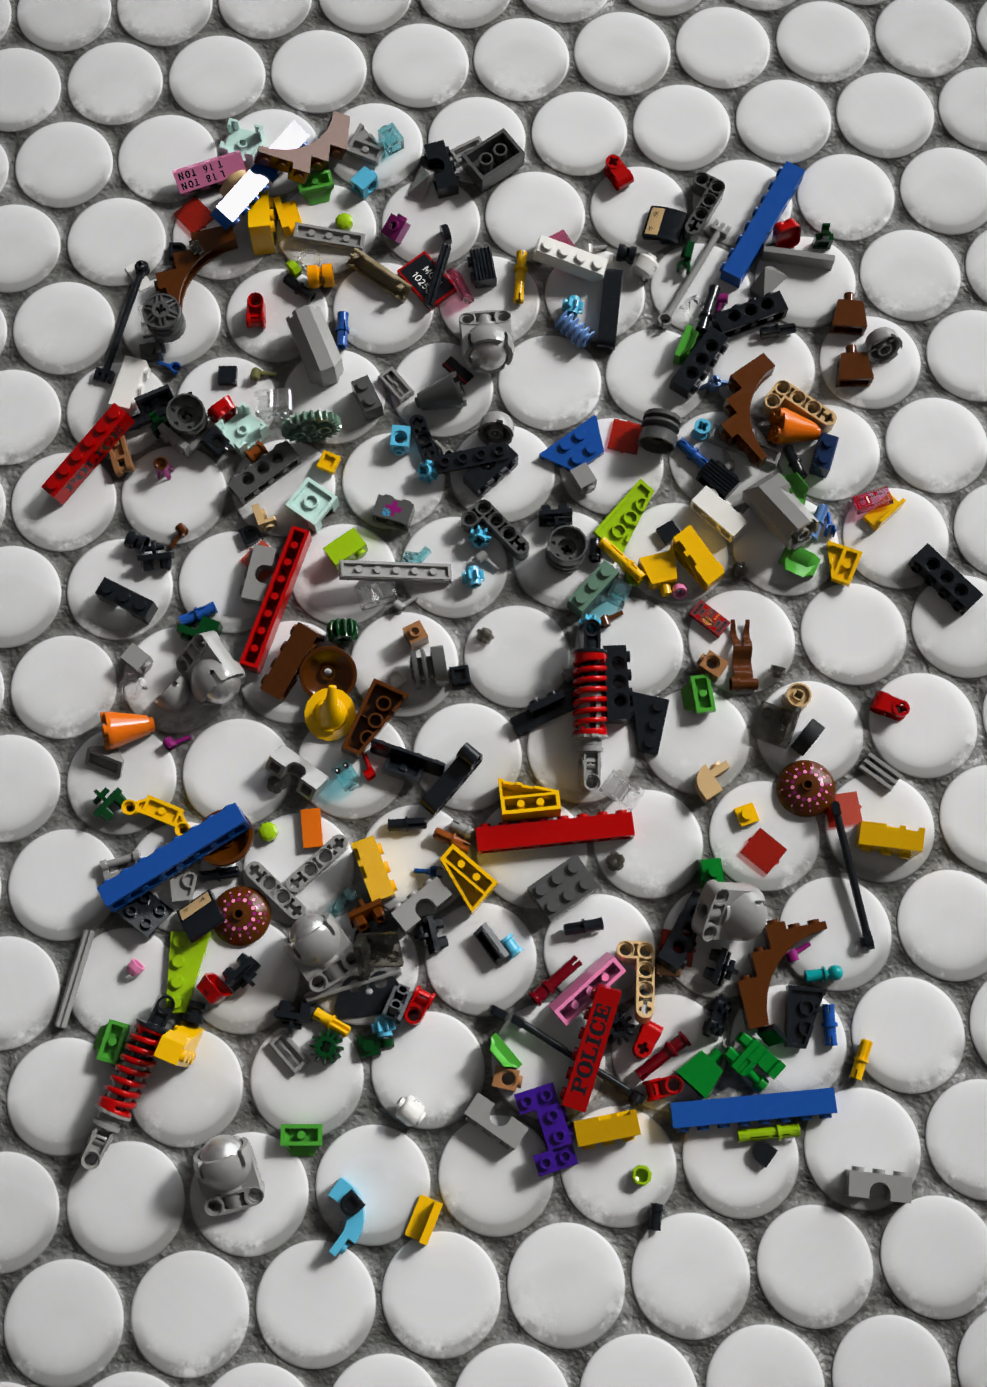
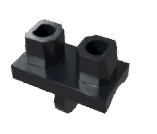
[539,503,573,530]
[137,540,174,571]
[414,915,449,955]
[703,947,739,987]
[222,953,261,992]
[381,984,413,1024]
[274,1000,312,1035]

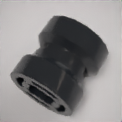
[616,243,637,265]
[124,530,150,554]
[183,999,209,1025]

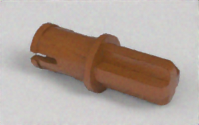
[433,828,472,853]

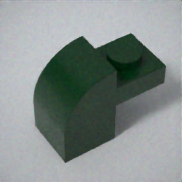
[176,616,223,642]

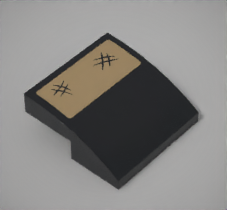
[642,206,687,245]
[176,889,226,943]

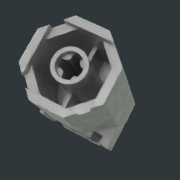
[286,305,344,388]
[742,472,819,550]

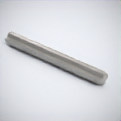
[55,929,95,1029]
[304,964,402,1004]

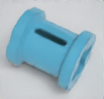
[692,419,711,441]
[500,933,524,960]

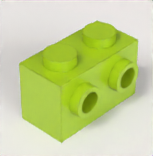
[323,527,368,572]

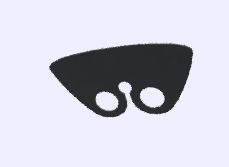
[334,971,410,1018]

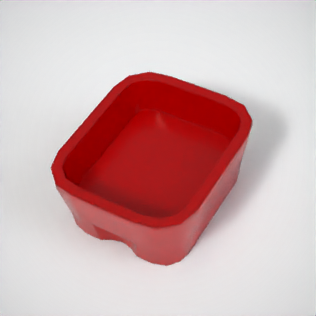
[772,218,801,249]
[207,395,236,424]
[196,973,233,1004]

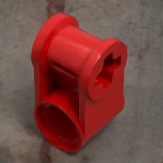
[604,154,634,191]
[246,292,266,329]
[870,691,910,721]
[404,985,436,1026]
[632,1021,664,1059]
[642,1075,683,1102]

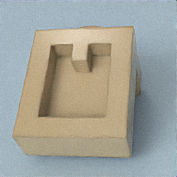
[251,503,278,532]

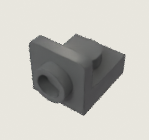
[139,339,166,363]

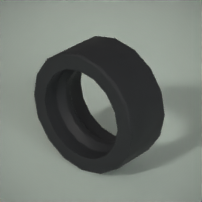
[790,719,825,756]

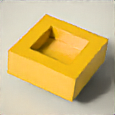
[316,450,341,475]
[733,802,760,828]

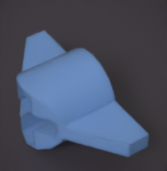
[700,375,728,392]

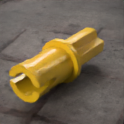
[312,1007,351,1037]
[849,1039,873,1081]

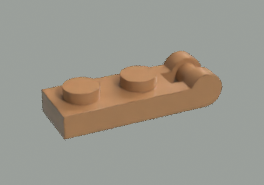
[109,434,136,477]

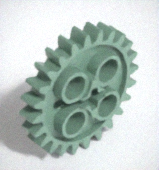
[280,409,342,443]

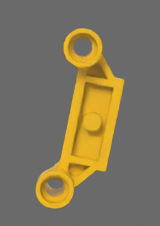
[121,795,191,836]

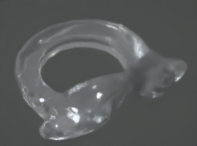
[293,248,321,272]
[679,295,705,322]
[118,672,148,701]

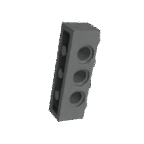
[227,440,302,506]

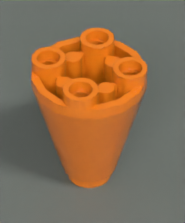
[767,407,821,444]
[100,711,155,750]

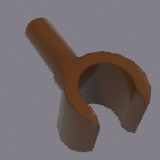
[169,523,189,549]
[600,610,623,629]

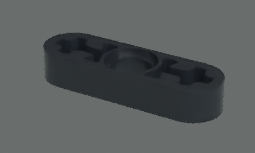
[409,414,438,463]

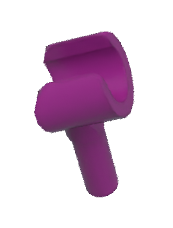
[715,293,728,313]
[163,735,191,751]
[786,942,811,963]

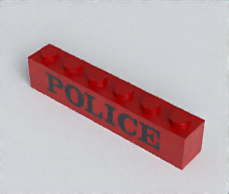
[41,403,135,505]
[559,983,622,1113]

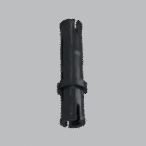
[695,284,721,334]

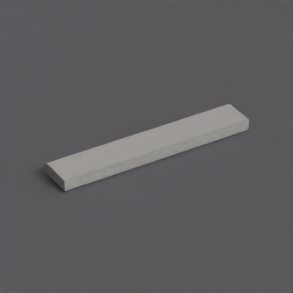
[339,560,452,584]

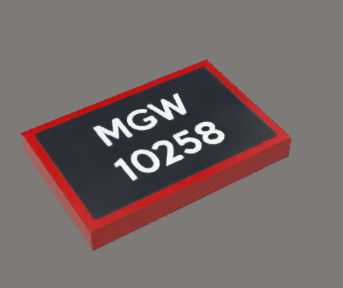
[397,251,458,311]

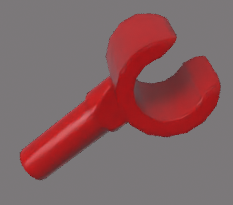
[362,753,376,781]

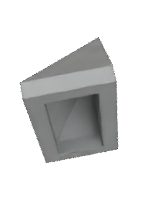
[408,165,437,201]
[750,265,787,298]
[85,745,124,778]

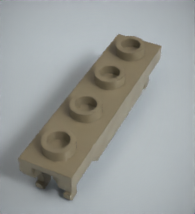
[346,248,412,302]

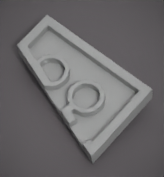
[166,843,202,903]

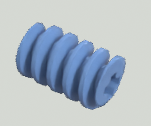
[555,311,596,348]

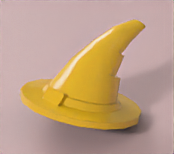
[304,685,356,741]

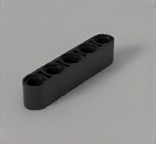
[597,268,623,350]

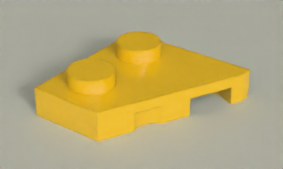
[827,541,863,587]

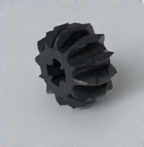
[609,1010,635,1045]

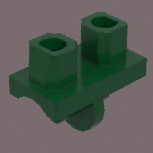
[92,787,127,822]

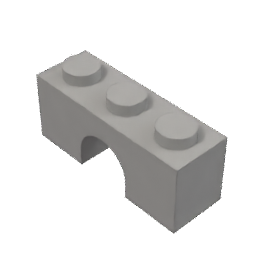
[239,544,279,606]
[265,744,329,802]
[390,876,452,935]
[464,1093,529,1150]
[844,1166,912,1204]

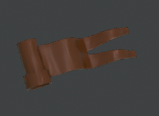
[729,619,759,692]

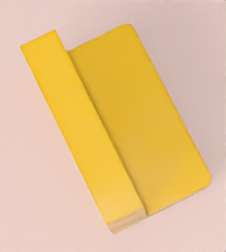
[273,196,302,237]
[862,493,906,532]
[405,1195,443,1246]

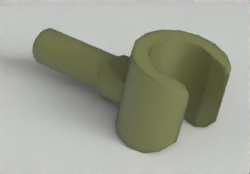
[250,367,276,381]

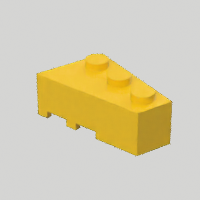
[248,190,275,255]
[669,525,725,592]
[498,778,561,822]
[854,821,925,860]
[351,835,398,902]
[440,844,498,915]
[153,1020,204,1068]
[572,1109,641,1150]

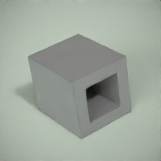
[569,462,597,495]
[120,643,154,676]

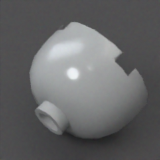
[864,327,903,364]
[478,411,514,445]
[153,675,192,712]

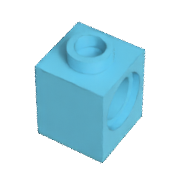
[350,166,378,200]
[390,425,411,455]

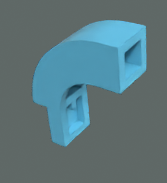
[328,1176,365,1257]

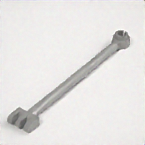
[657,219,732,329]

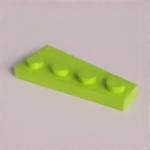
[592,479,654,553]
[166,931,212,1013]

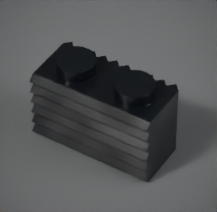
[467,246,497,289]
[696,458,740,500]

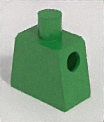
[696,858,724,892]
[675,1047,723,1099]

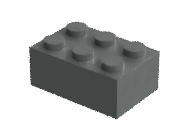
[461,128,525,192]
[527,854,599,923]

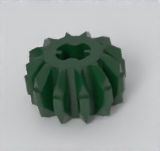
[326,618,359,644]
[309,1029,344,1065]

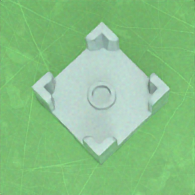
[219,118,265,167]
[215,401,270,458]
[285,477,340,533]

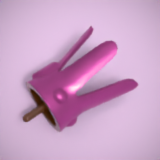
[153,457,175,480]

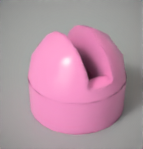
[672,583,688,599]
[127,958,145,976]

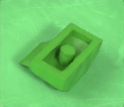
[297,169,334,205]
[673,324,699,365]
[782,472,809,506]
[778,547,821,578]
[681,674,716,714]
[93,1019,130,1065]
[490,1033,522,1070]
[280,1124,323,1156]

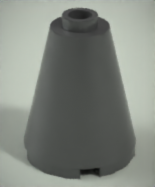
[415,371,467,411]

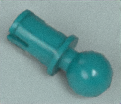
[804,965,843,983]

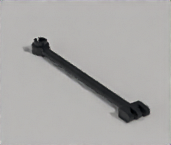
[93,260,150,384]
[830,801,875,950]
[511,1014,646,1107]

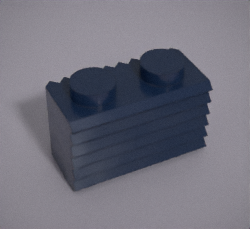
[809,433,839,478]

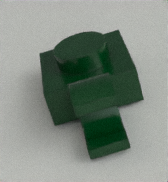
[812,223,834,249]
[676,240,695,275]
[149,411,170,439]
[358,1034,394,1058]

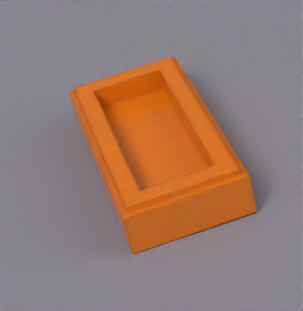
[300,808,323,849]

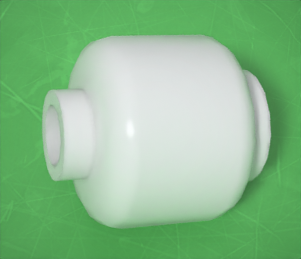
[632,252,659,281]
[394,1095,426,1127]

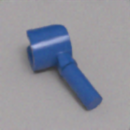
[157,360,181,375]
[824,512,837,538]
[414,866,443,878]

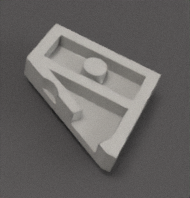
[346,123,385,166]

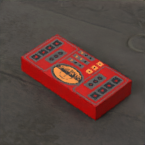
[689,600,731,638]

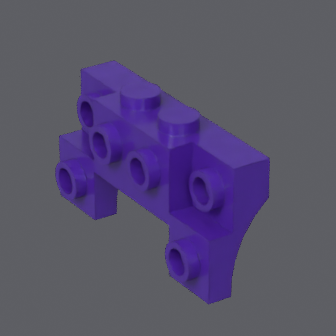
[514,1082,579,1177]

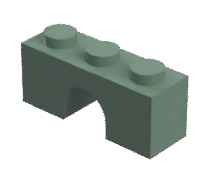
[567,560,619,619]

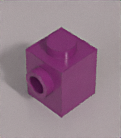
[381,213,411,244]

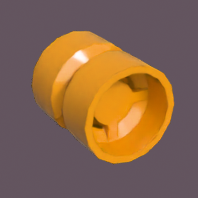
[307,263,334,289]

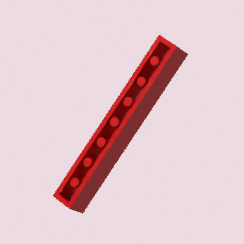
[239,525,312,675]
[475,810,635,854]

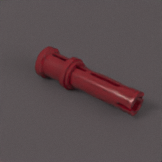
[528,955,582,1007]
[634,1031,692,1081]

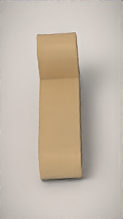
[761,380,837,433]
[615,941,655,1024]

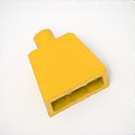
[638,550,677,597]

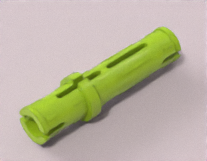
[737,1123,801,1143]

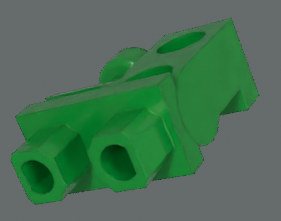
[722,1031,786,1093]

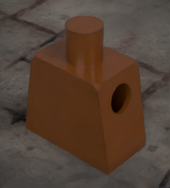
[829,292,867,336]
[835,344,874,387]

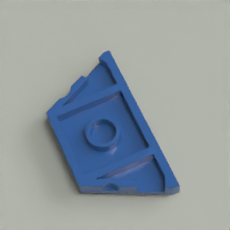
[539,415,604,472]

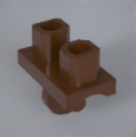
[347,898,386,933]

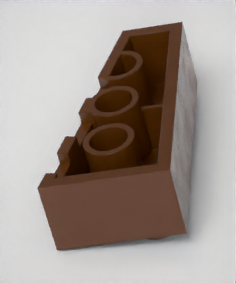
[260,622,327,701]
[341,678,409,759]

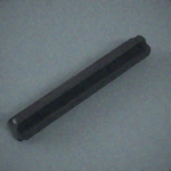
[424,243,451,308]

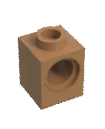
[402,620,429,650]
[697,650,729,683]
[492,1066,523,1092]

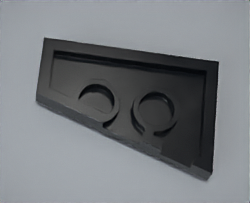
[632,692,669,756]
[784,985,827,1049]

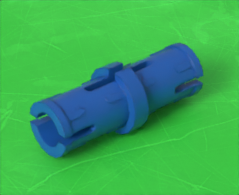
[335,311,350,349]
[676,437,709,469]
[178,601,218,626]
[821,1004,838,1046]

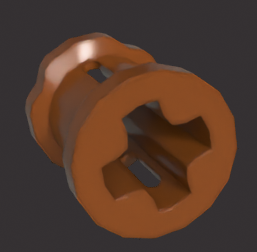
[244,440,268,464]

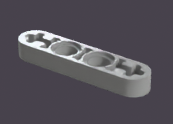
[286,834,349,893]
[245,861,307,920]

